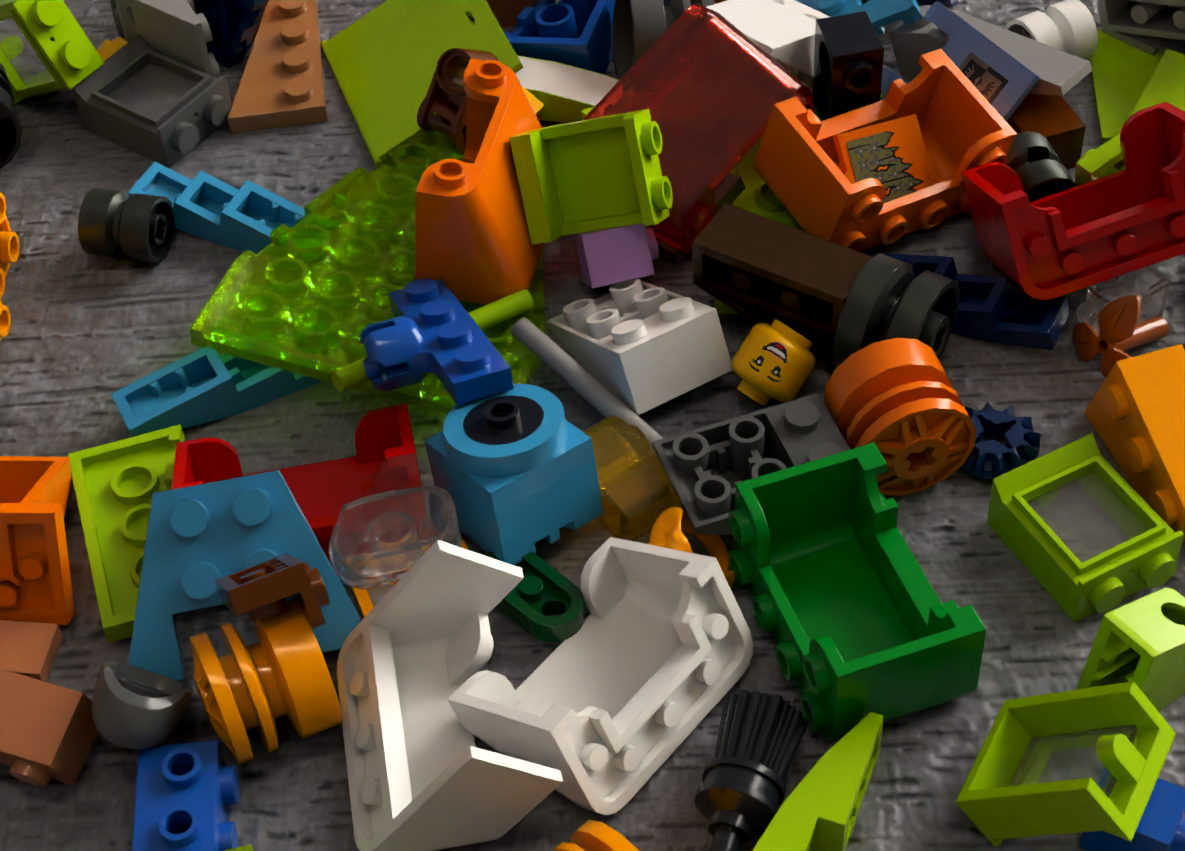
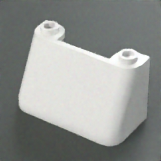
[447,537,753,816]

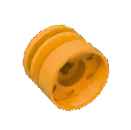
[189,597,343,765]

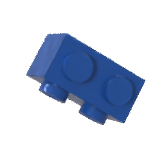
[132,740,240,851]

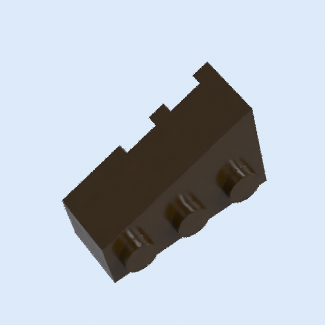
[692,203,873,375]

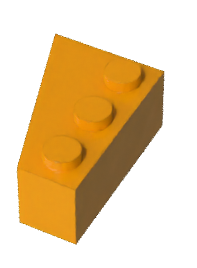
[1084,344,1185,542]

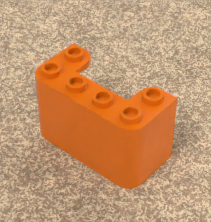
[754,48,1017,252]

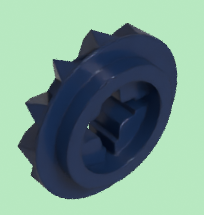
[959,402,1041,480]

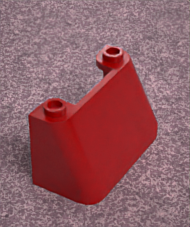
[171,403,430,580]

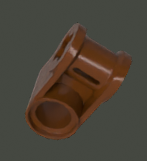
[417,48,498,151]

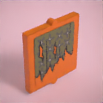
[832,114,935,203]

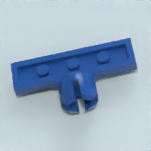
[359,279,514,405]

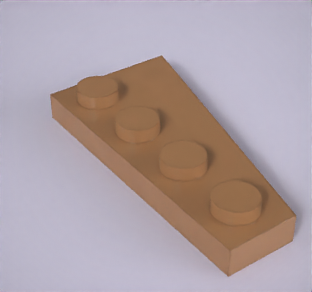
[228,0,328,134]

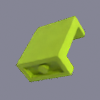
[509,109,673,245]

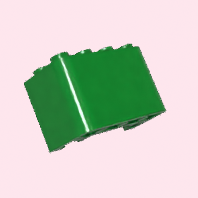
[728,442,986,740]

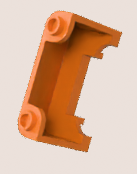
[415,58,545,305]

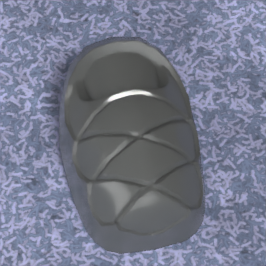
[91,661,193,750]

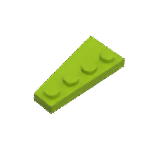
[68,424,185,643]

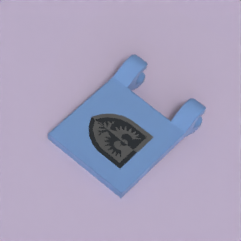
[881,1,1040,122]

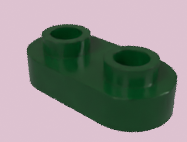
[486,551,584,642]

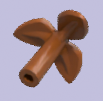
[1072,295,1169,378]

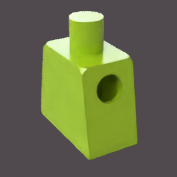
[1076,587,1185,712]

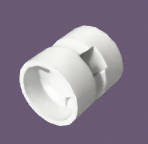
[1005,0,1098,59]

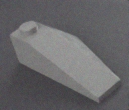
[888,5,1092,96]

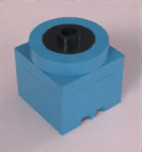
[424,384,604,565]

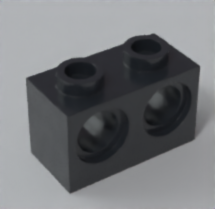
[812,11,884,121]

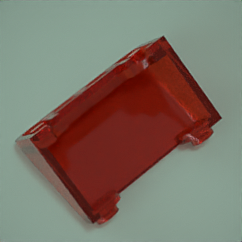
[583,4,815,253]

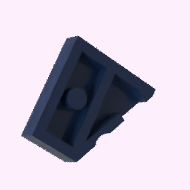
[194,0,269,68]

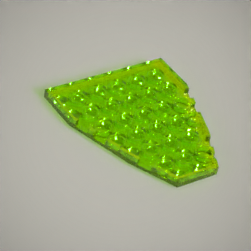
[190,131,545,415]

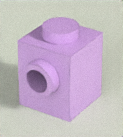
[573,223,659,289]

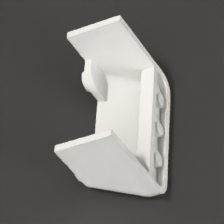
[337,540,563,851]

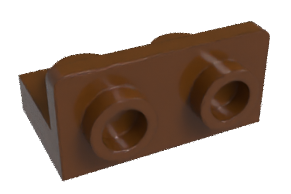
[215,553,330,628]

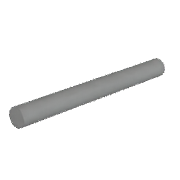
[511,317,663,467]

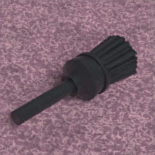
[694,690,809,851]

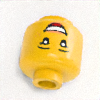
[731,319,816,406]

